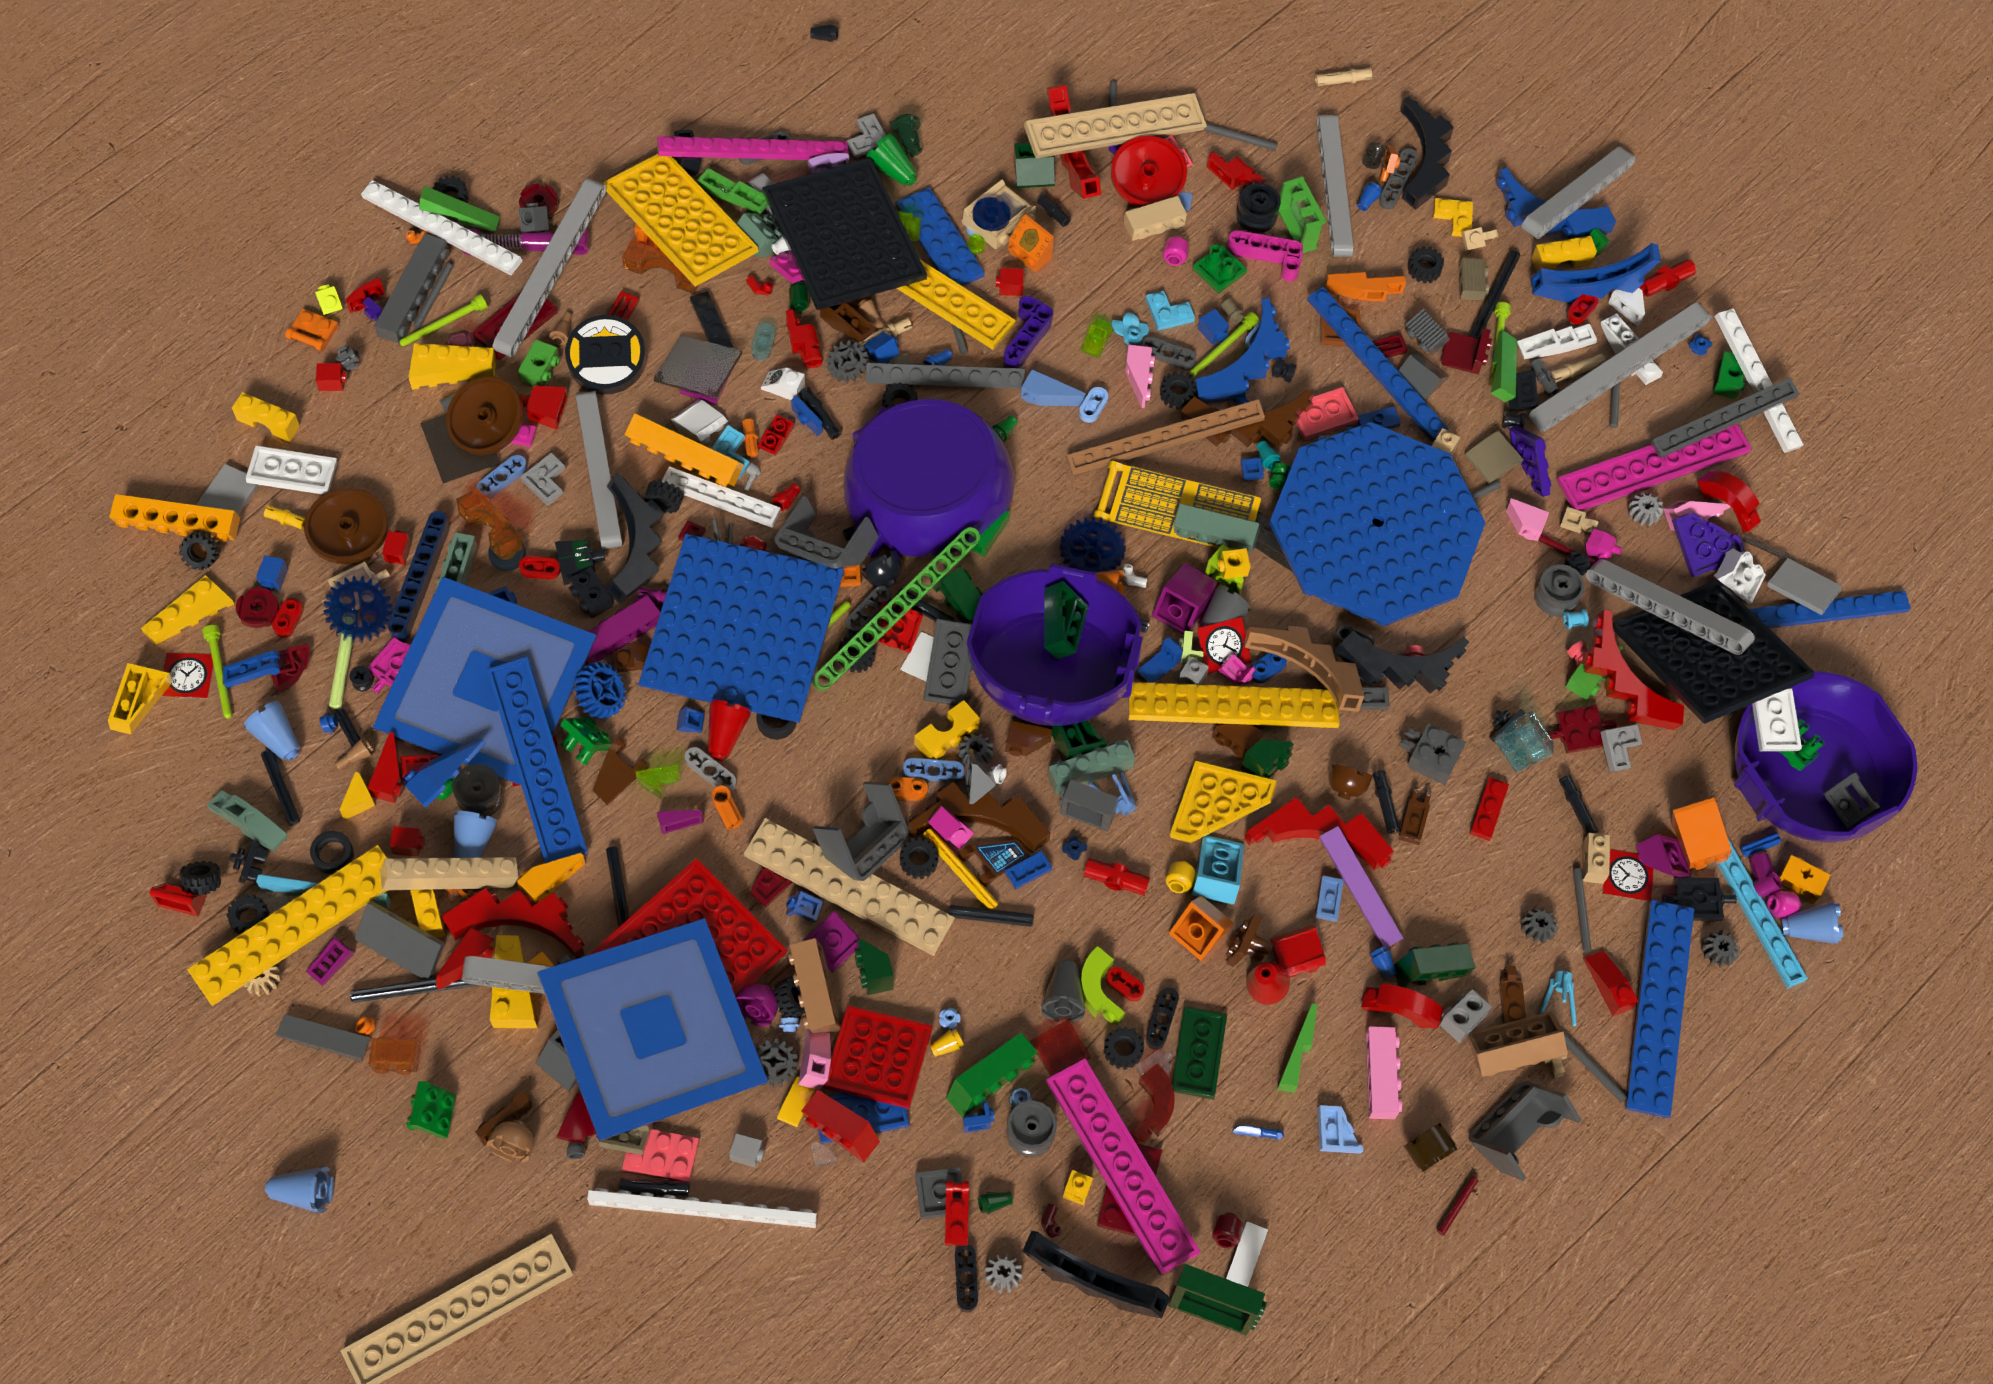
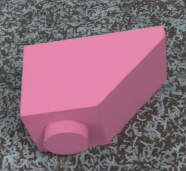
[1506,498,1549,541]

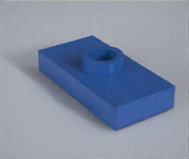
[791,396,823,436]
[1357,407,1401,429]
[1004,850,1053,890]

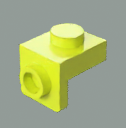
[315,284,343,315]

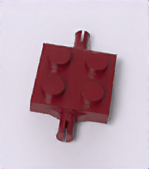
[1546,705,1617,754]

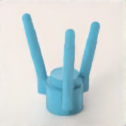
[1539,971,1577,1027]

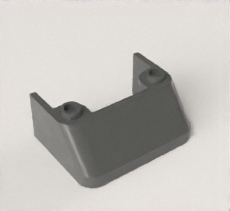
[775,496,879,568]
[812,781,909,881]
[1468,1081,1581,1181]

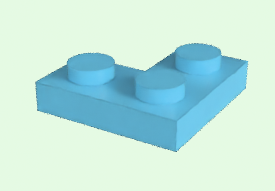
[1145,291,1195,331]
[711,425,750,480]

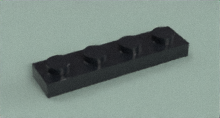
[690,291,736,363]

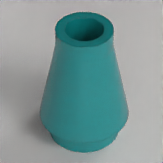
[1256,441,1281,471]

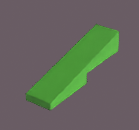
[697,168,768,214]
[419,186,500,232]
[1490,330,1517,402]
[1277,1004,1317,1093]

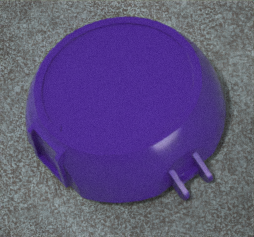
[843,399,1015,558]
[967,564,1143,726]
[1734,672,1917,843]

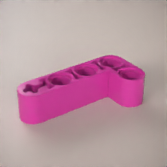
[1227,231,1303,281]

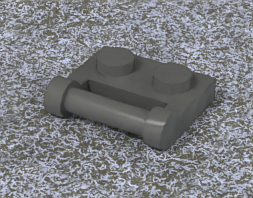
[1824,773,1881,829]

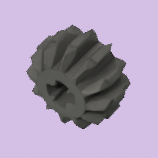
[958,732,994,764]
[1521,907,1558,944]
[1702,930,1740,968]

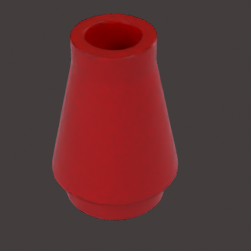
[772,483,801,511]

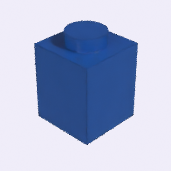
[1198,309,1229,345]
[865,332,900,363]
[256,555,288,590]

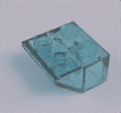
[1494,711,1554,773]

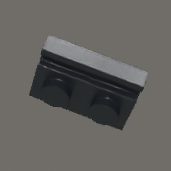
[1509,371,1539,412]

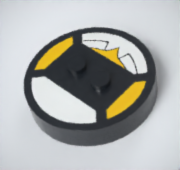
[565,315,646,395]

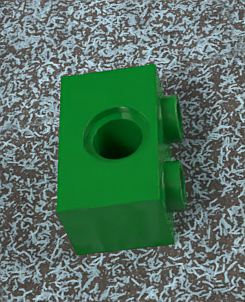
[1713,351,1746,399]

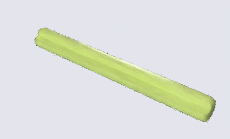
[329,613,357,710]

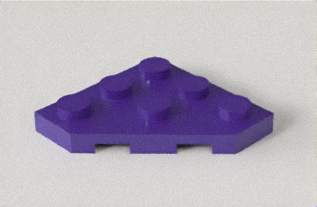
[1509,425,1551,497]
[1672,513,1745,577]

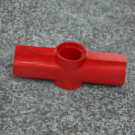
[1640,259,1696,297]
[1083,858,1150,896]

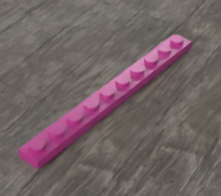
[657,136,849,160]

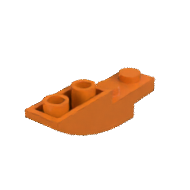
[1325,272,1406,301]

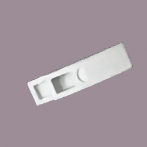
[1601,314,1663,385]

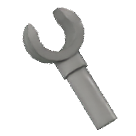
[744,463,760,492]

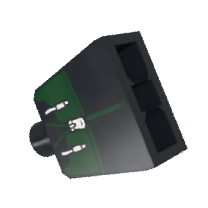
[555,540,605,585]

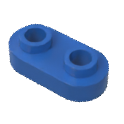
[1252,653,1287,683]

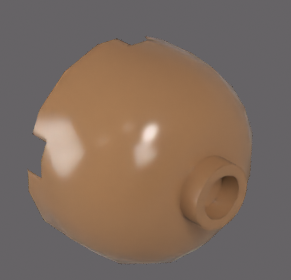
[486,1120,534,1163]

